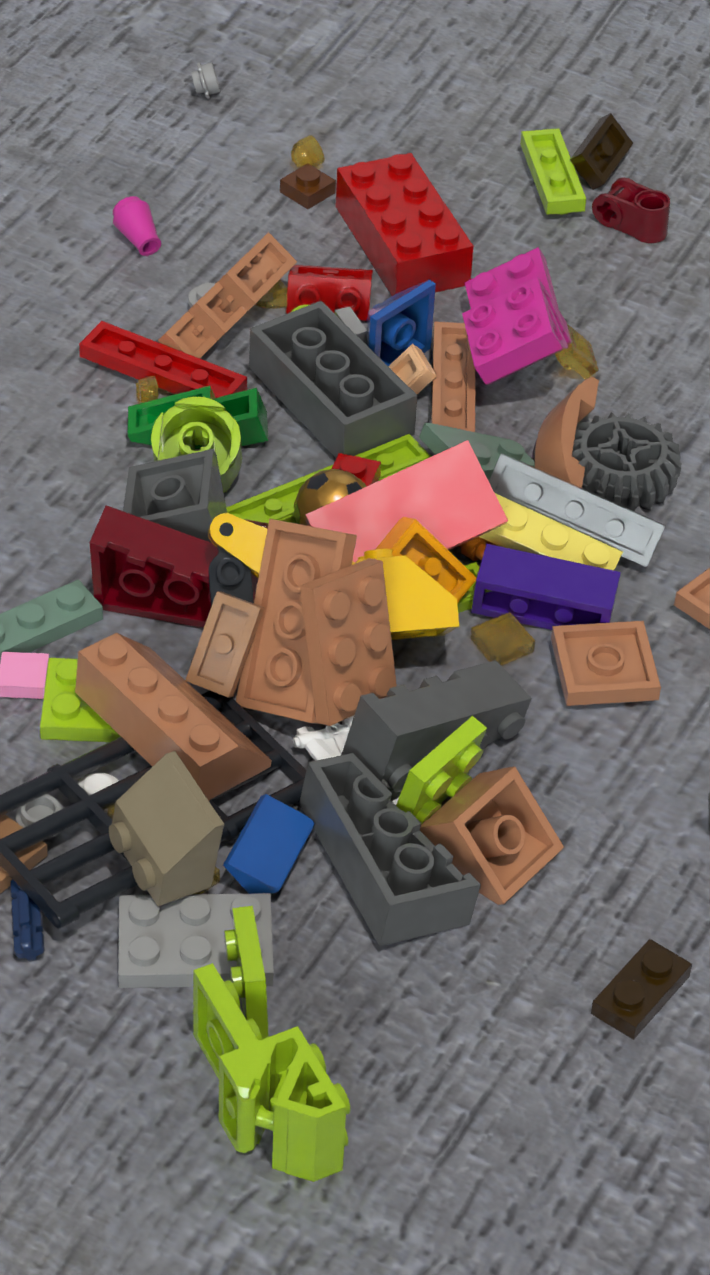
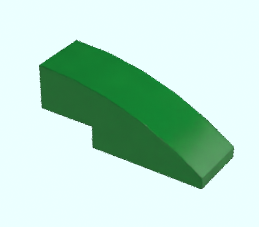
[128,386,268,449]

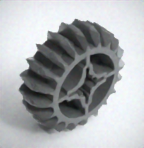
[572,412,682,511]

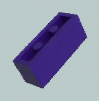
[471,544,621,630]

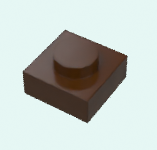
[280,163,336,209]

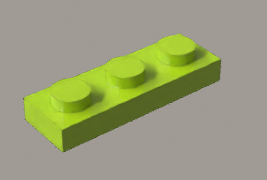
[520,128,586,215]

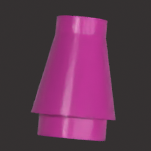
[113,196,161,256]

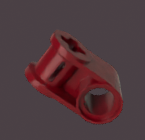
[592,177,670,243]

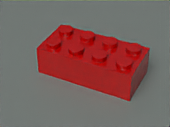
[336,153,474,296]

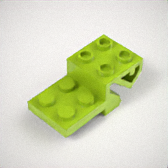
[193,963,350,1182]

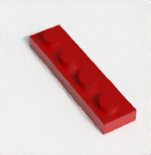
[79,321,247,398]

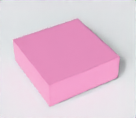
[0,652,49,699]

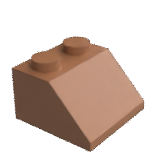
[420,766,564,905]

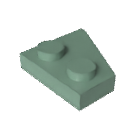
[419,423,535,481]

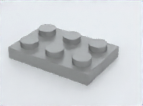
[118,893,274,988]

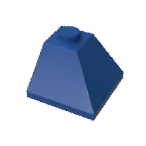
[367,280,436,366]

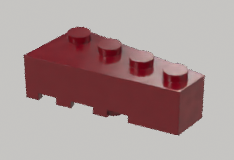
[89,505,258,628]

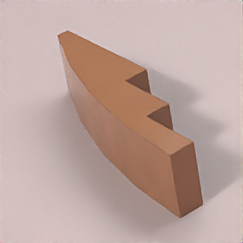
[158,232,297,358]

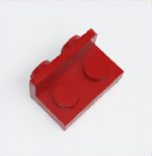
[286,265,373,321]

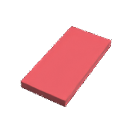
[304,440,508,562]

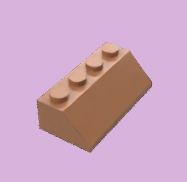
[75,633,272,801]

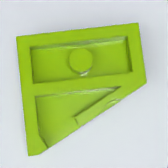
[224,906,269,1039]

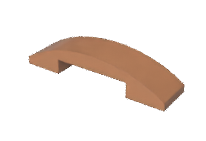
[535,376,599,488]

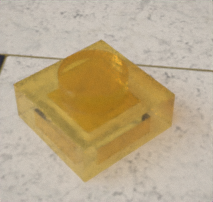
[555,324,599,380]

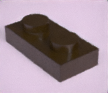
[570,113,633,190]
[591,939,692,1040]

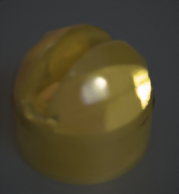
[291,135,325,167]

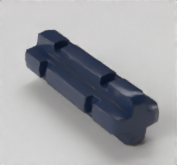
[10,879,45,962]

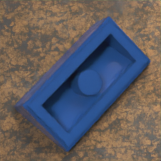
[223,794,315,894]

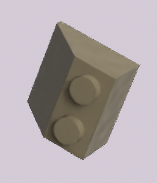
[109,751,224,906]

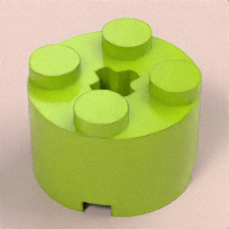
[151,397,242,493]

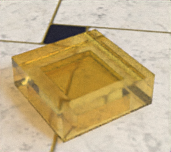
[470,612,535,665]

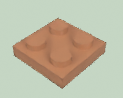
[551,621,661,706]

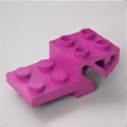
[462,247,571,385]

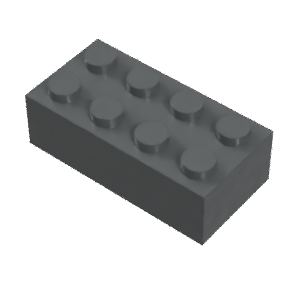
[249,301,417,458]

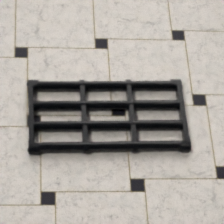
[0,691,306,929]

